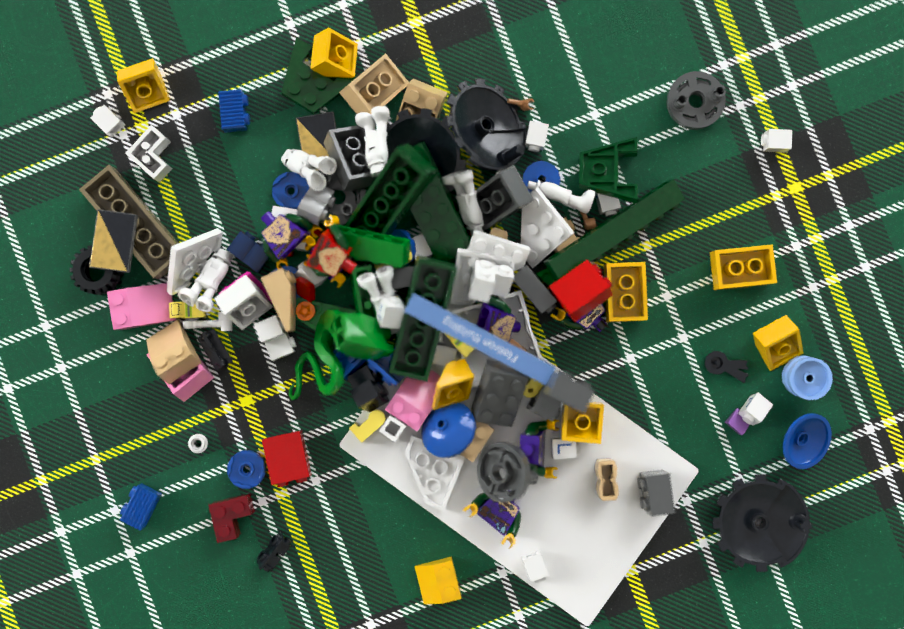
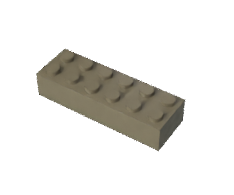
[79,165,179,280]

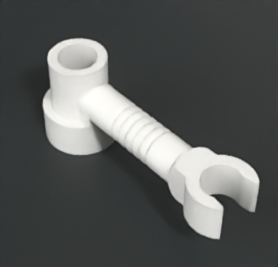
[183,312,233,331]

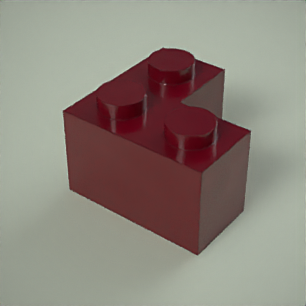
[209,493,255,543]

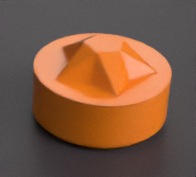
[296,301,316,321]

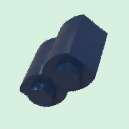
[226,231,270,273]

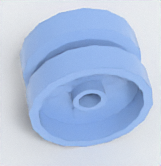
[782,355,833,400]

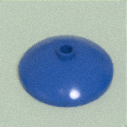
[421,402,476,458]
[783,413,832,469]

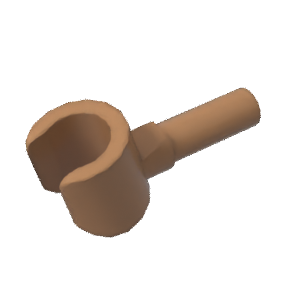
[507,98,534,111]
[580,212,596,230]

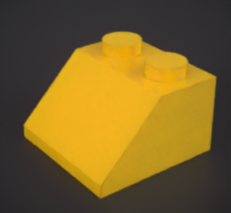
[310,27,358,78]
[117,58,170,113]
[753,315,804,371]
[432,359,475,410]
[561,402,604,444]
[415,556,461,604]

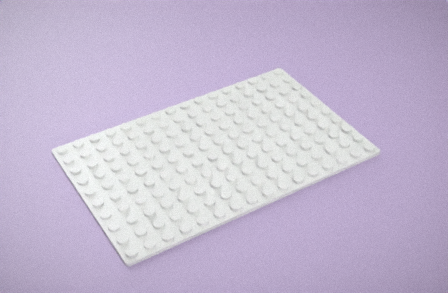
[340,292,698,626]

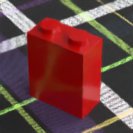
[549,259,613,322]
[262,430,312,487]

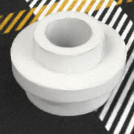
[188,434,208,453]

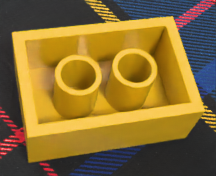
[710,245,777,290]
[603,262,648,322]

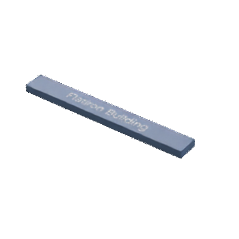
[404,293,555,385]

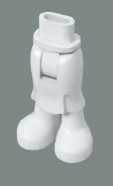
[355,106,390,177]
[281,149,337,191]
[441,169,484,235]
[527,180,595,214]
[178,248,233,312]
[357,266,398,335]

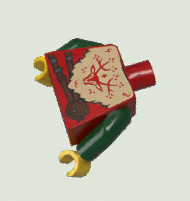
[304,215,357,277]

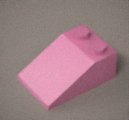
[107,283,176,330]
[147,353,214,402]
[385,370,441,431]

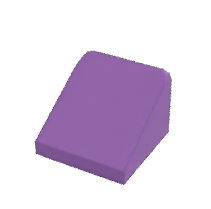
[725,408,750,435]

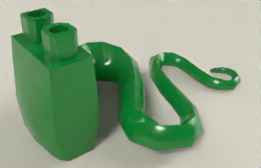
[289,309,394,400]

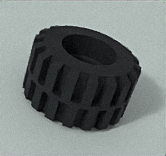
[69,245,124,295]

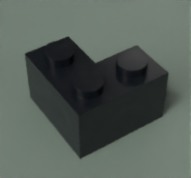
[347,365,389,412]

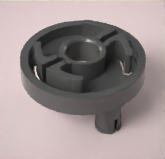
[667,71,726,130]
[321,172,367,226]
[477,442,538,503]

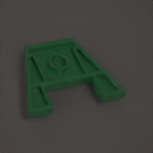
[281,37,359,115]
[579,137,638,204]

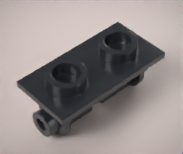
[197,328,233,371]
[257,531,292,572]

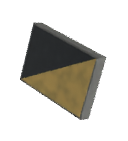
[296,112,336,172]
[89,209,138,273]

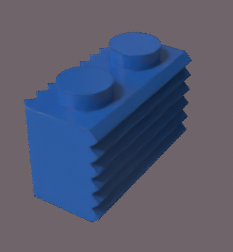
[218,89,250,133]
[120,483,162,531]

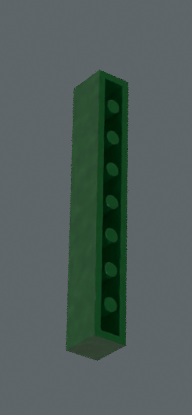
[543,179,685,282]

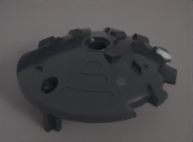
[445,79,527,171]
[386,108,466,192]
[712,474,812,572]

